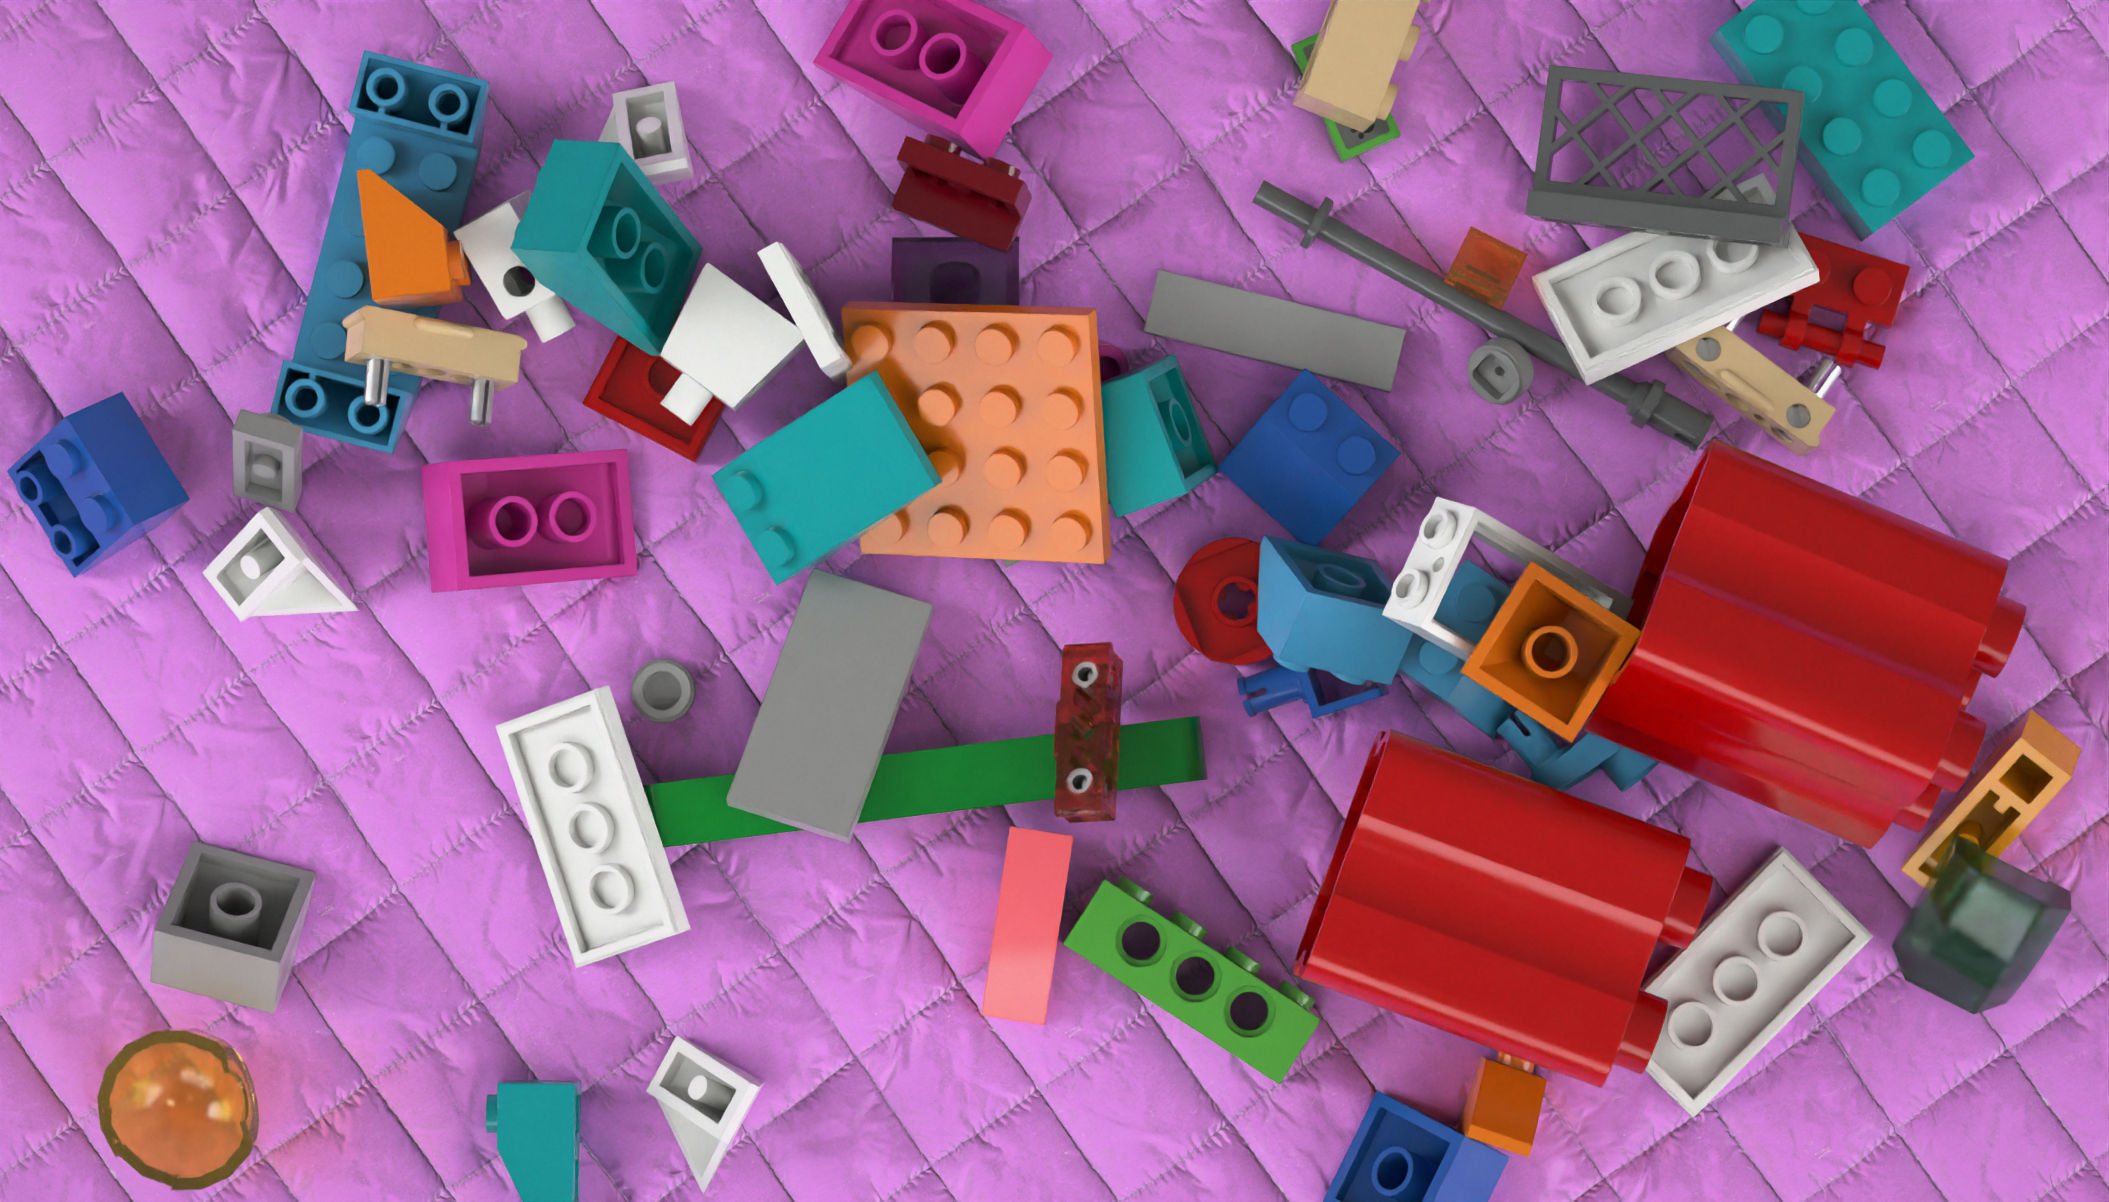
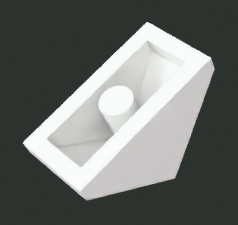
[598,81,694,186]
[202,506,360,622]
[646,1035,764,1194]

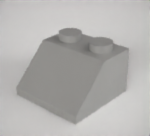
[150,841,316,1014]

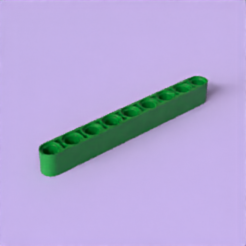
[643,716,1208,848]

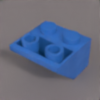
[7,391,190,578]

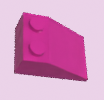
[813,0,1053,162]
[421,449,638,593]

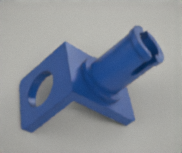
[1237,665,1389,719]

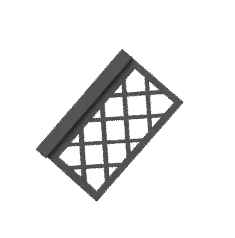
[1525,65,1805,249]

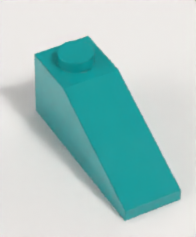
[486,1080,581,1202]

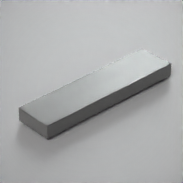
[1143,269,1406,393]

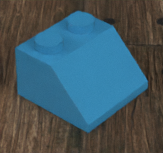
[1257,534,1414,685]
[1397,559,1515,739]

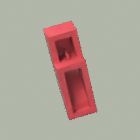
[981,826,1074,1025]

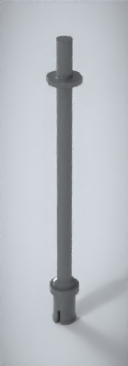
[1252,180,1714,452]

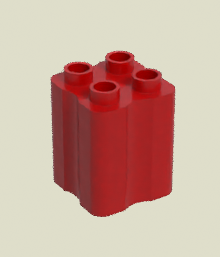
[1581,438,2026,849]
[1292,729,1713,1088]

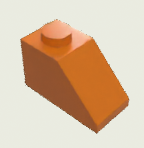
[1457,1051,1547,1157]

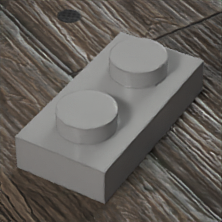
[232,409,303,513]

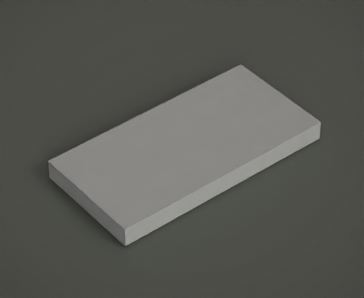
[726,568,934,844]

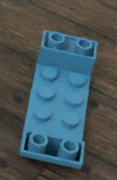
[270,50,490,455]

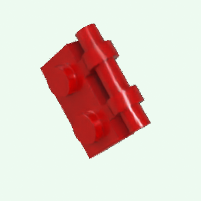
[1756,231,1910,370]

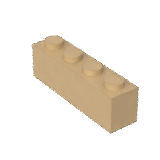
[1292,0,1431,132]

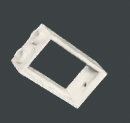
[1382,497,1634,662]

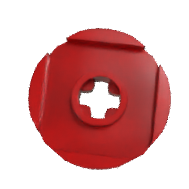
[1173,537,1274,666]

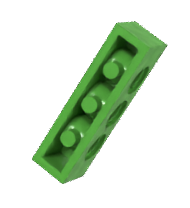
[1063,875,1321,1085]

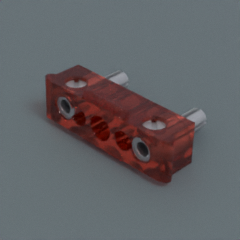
[1053,642,1123,823]

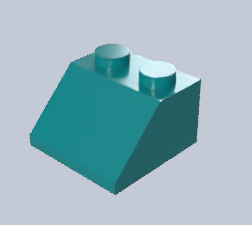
[1101,353,1219,518]

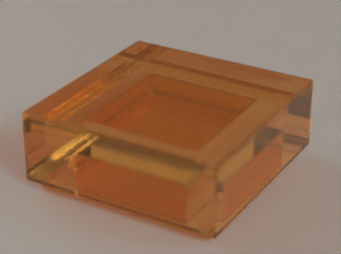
[1443,226,1528,310]

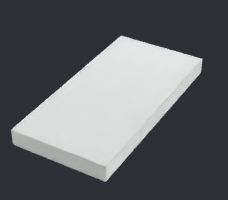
[1532,173,1820,386]
[757,241,853,386]
[495,686,691,968]
[1640,846,1873,1118]

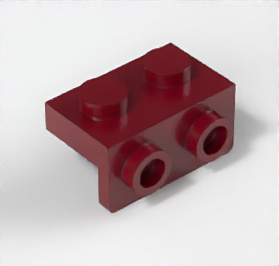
[892,134,1032,253]

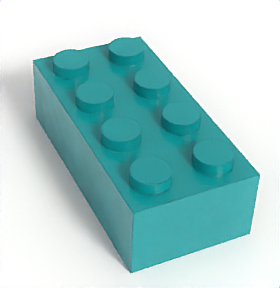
[1708,0,1976,242]

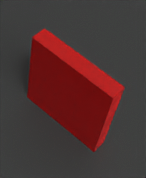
[582,311,726,463]

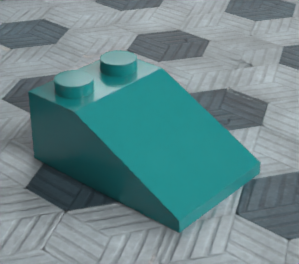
[510,139,703,356]
[711,370,943,586]

